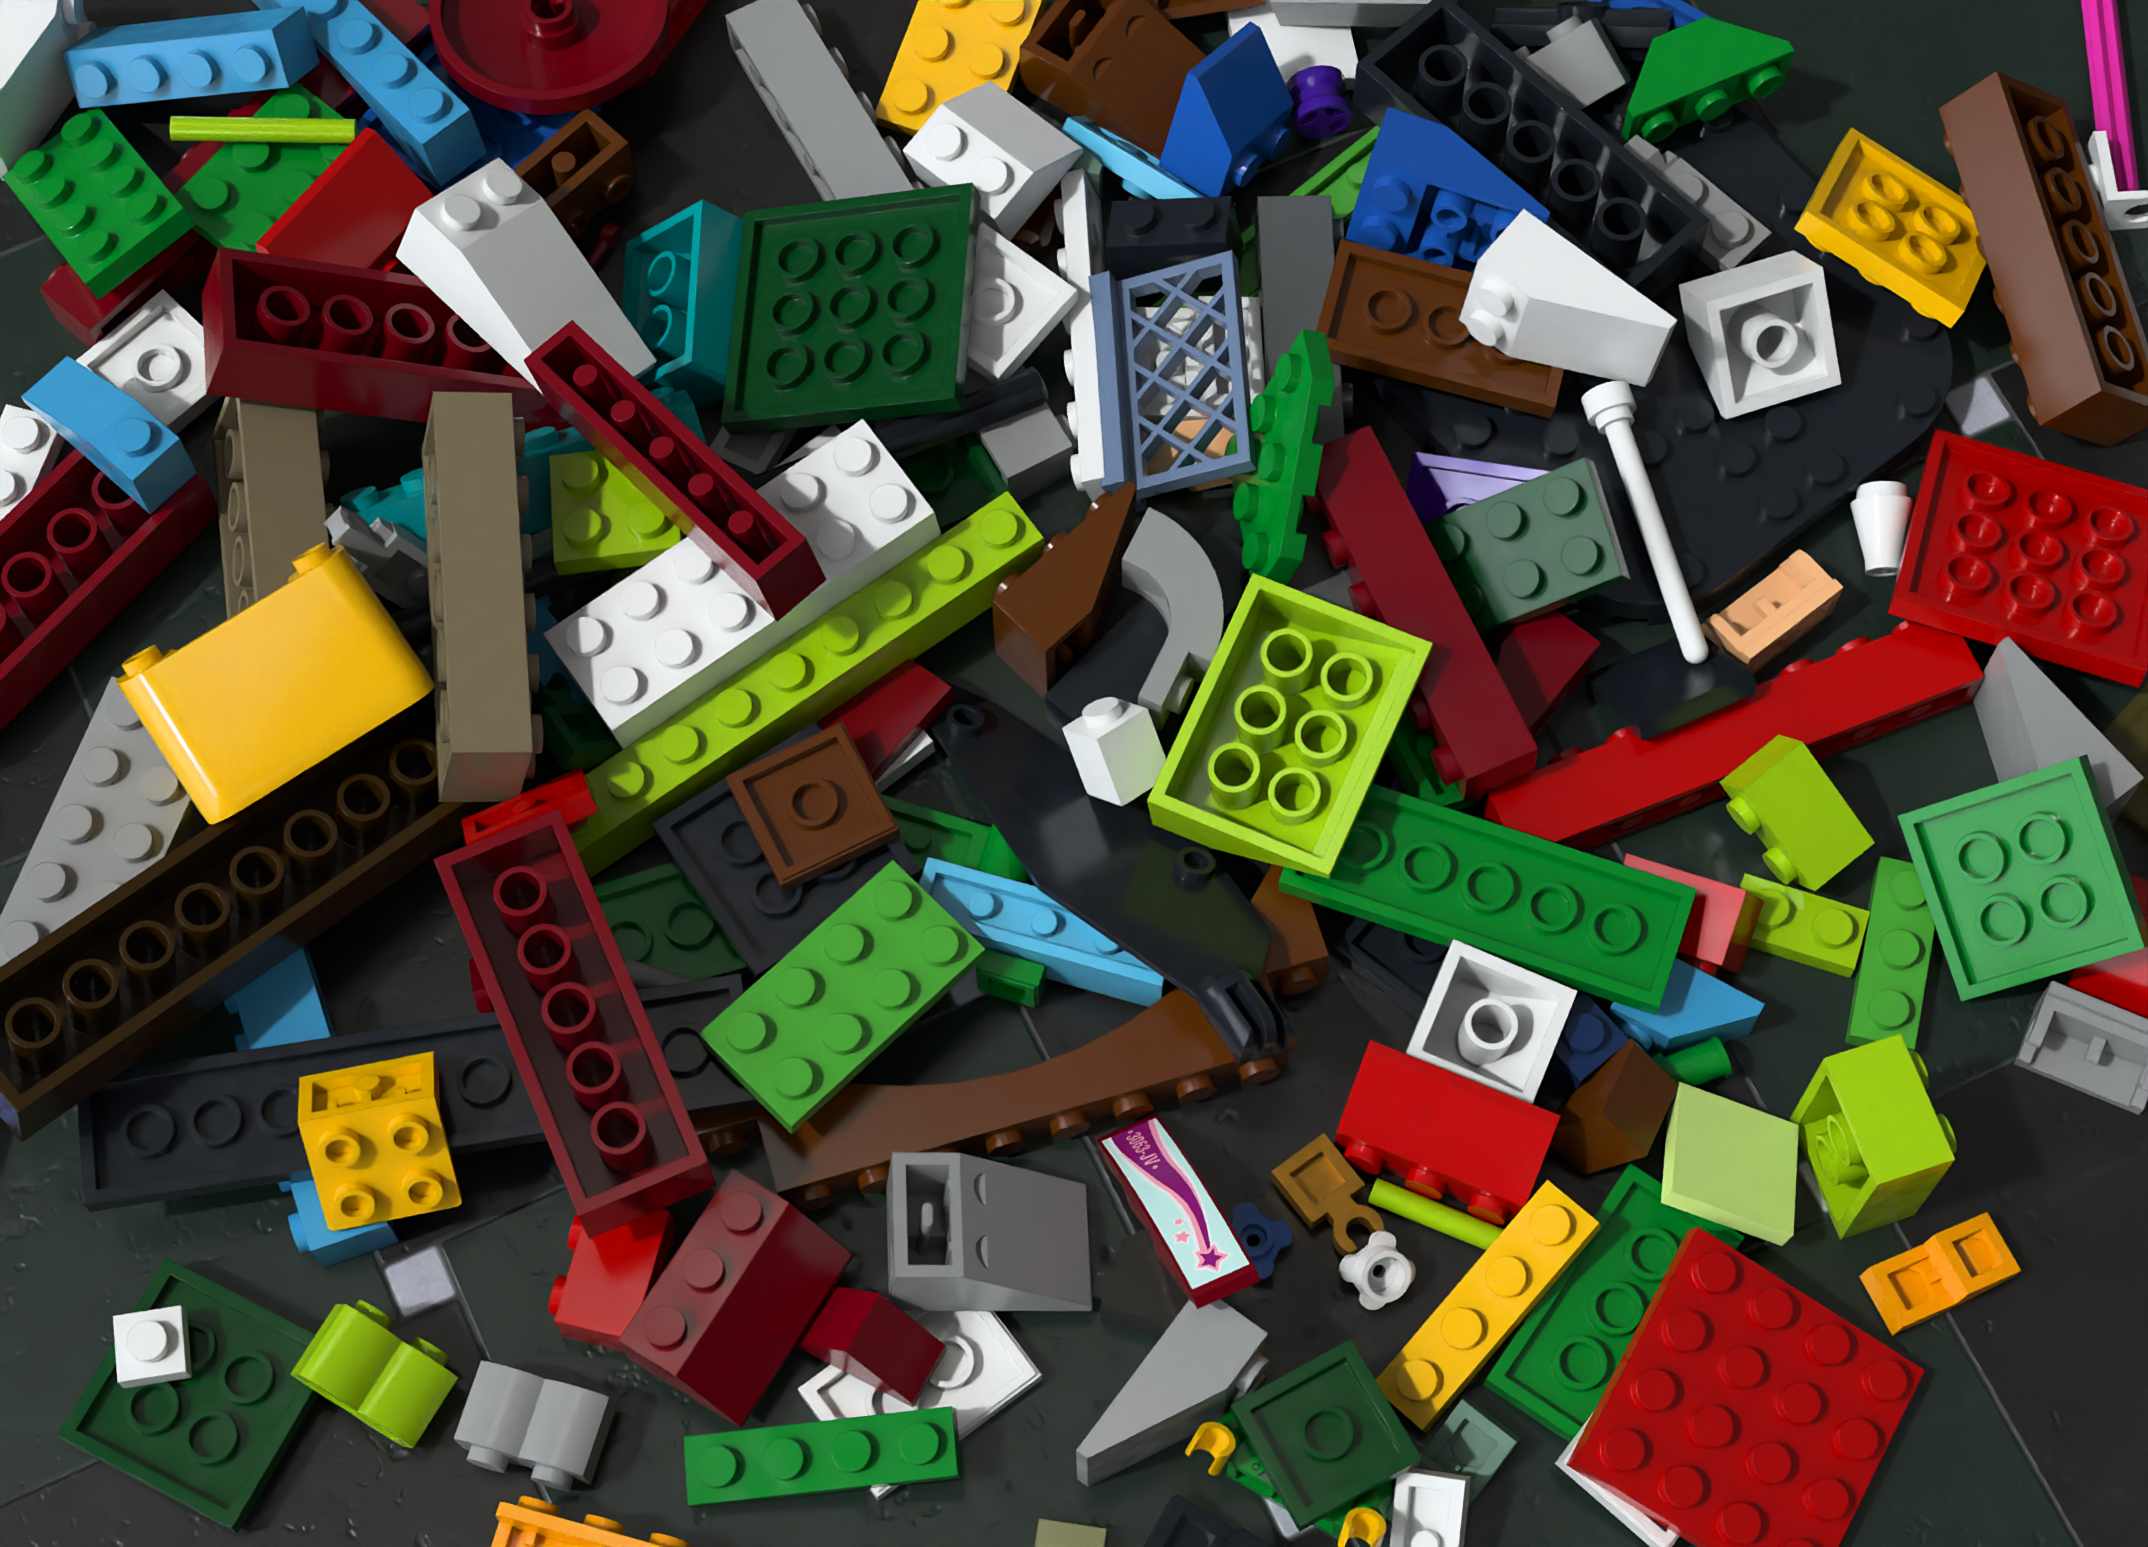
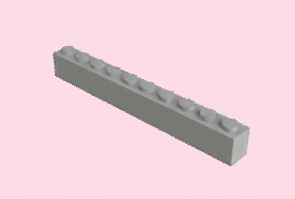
[725,0,1078,502]

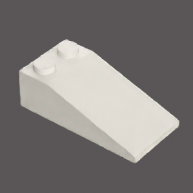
[396,157,657,396]

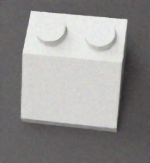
[903,80,1083,241]
[1679,250,1841,419]
[1405,939,1578,1104]

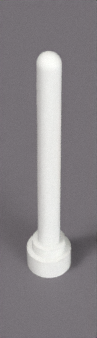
[1581,381,1709,664]

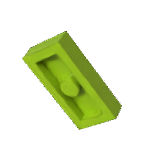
[1739,873,1870,978]

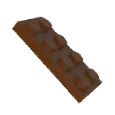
[1316,239,1564,419]

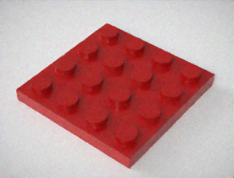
[1888,428,2148,688]
[1566,1227,1925,1547]

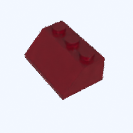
[618,1168,853,1429]

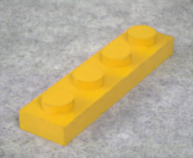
[1376,1180,1602,1433]

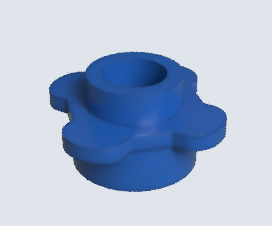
[1231,1202,1293,1280]

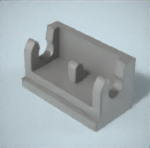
[2014,981,2148,1115]

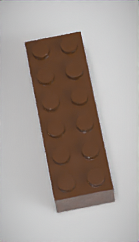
[1938,71,2148,448]

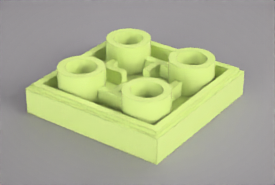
[1661,1082,1799,1246]

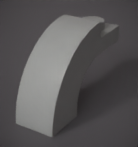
[1122,507,1224,731]

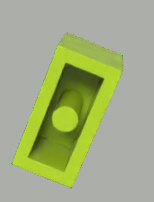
[1719,734,1875,891]

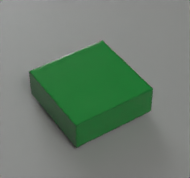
[975,948,1046,1008]

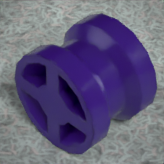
[1286,65,1353,138]

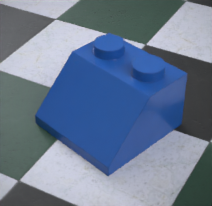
[1158,21,1294,197]

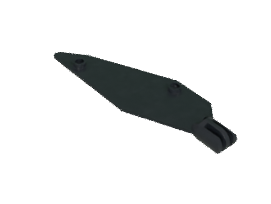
[929,681,1298,1065]

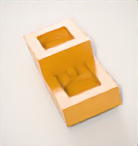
[1859,1212,2021,1336]

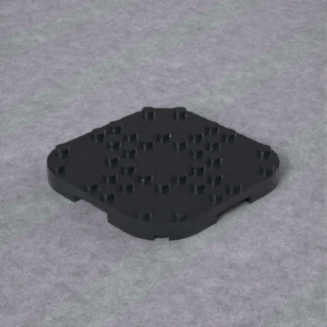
[1362,87,1953,626]

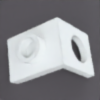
[2084,131,2148,230]

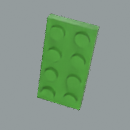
[698,860,985,1134]

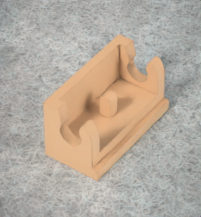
[1700,549,1844,674]

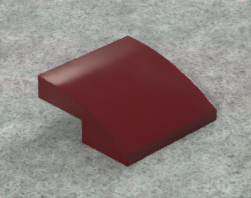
[816,659,954,782]

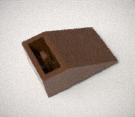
[1019,0,1207,160]
[992,480,1137,700]

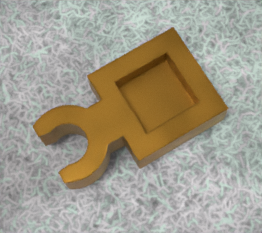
[1270,1133,1384,1257]

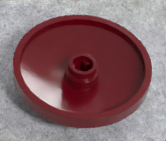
[429,0,670,115]

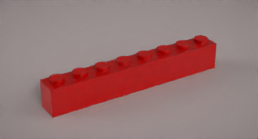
[1480,620,1984,852]

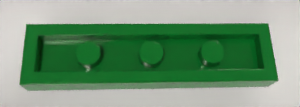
[683,1406,962,1508]

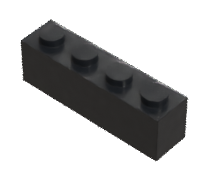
[1045,525,1250,736]

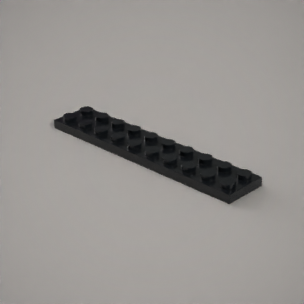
[77,974,760,1212]

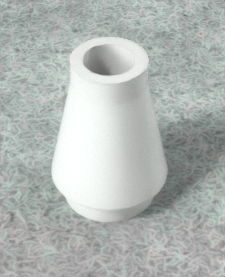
[1850,481,1913,577]

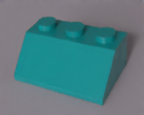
[621,199,744,407]

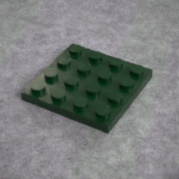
[721,182,981,435]

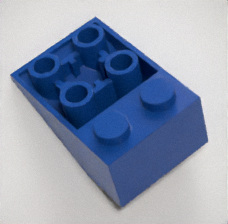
[1345,107,1550,273]

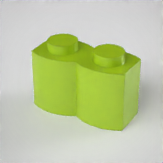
[290,1300,458,1448]

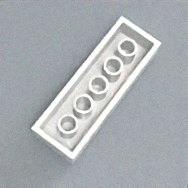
[543,419,941,749]

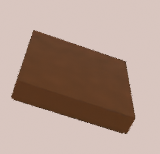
[725,722,901,893]

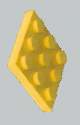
[1794,127,1986,328]

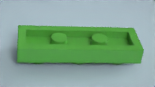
[1845,856,1935,1052]

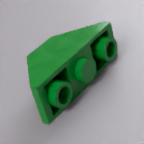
[1620,16,1794,146]

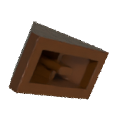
[1550,1038,1679,1175]

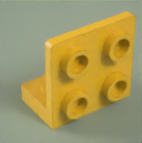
[298,1051,462,1231]

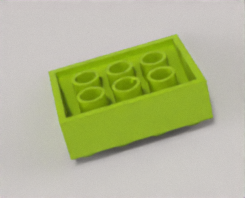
[1147,573,1433,879]

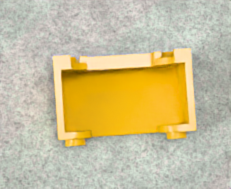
[115,542,435,824]

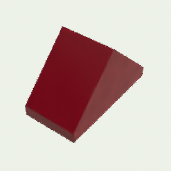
[796,1286,947,1408]

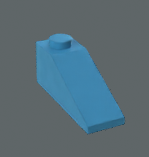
[21,356,197,515]

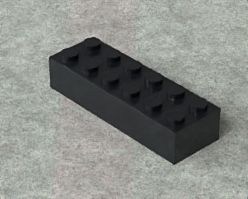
[1352,0,1710,300]

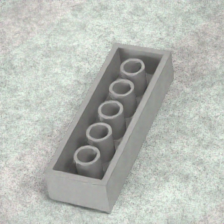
[0,676,209,967]

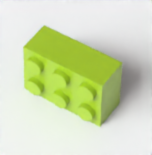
[1790,1033,1957,1240]

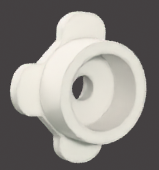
[1339,1230,1416,1310]

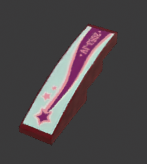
[1096,1114,1260,1309]

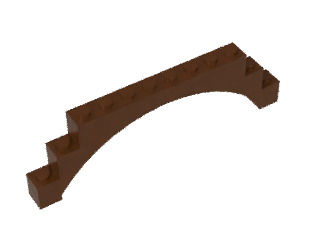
[690,864,1329,1212]

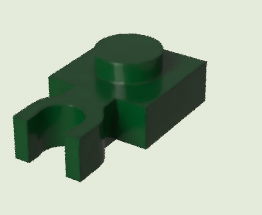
[532,673,623,770]

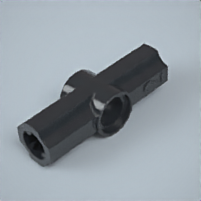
[1490,1,1676,61]

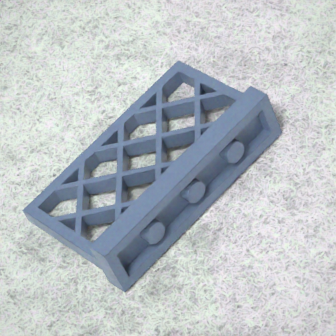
[1088,250,1257,512]

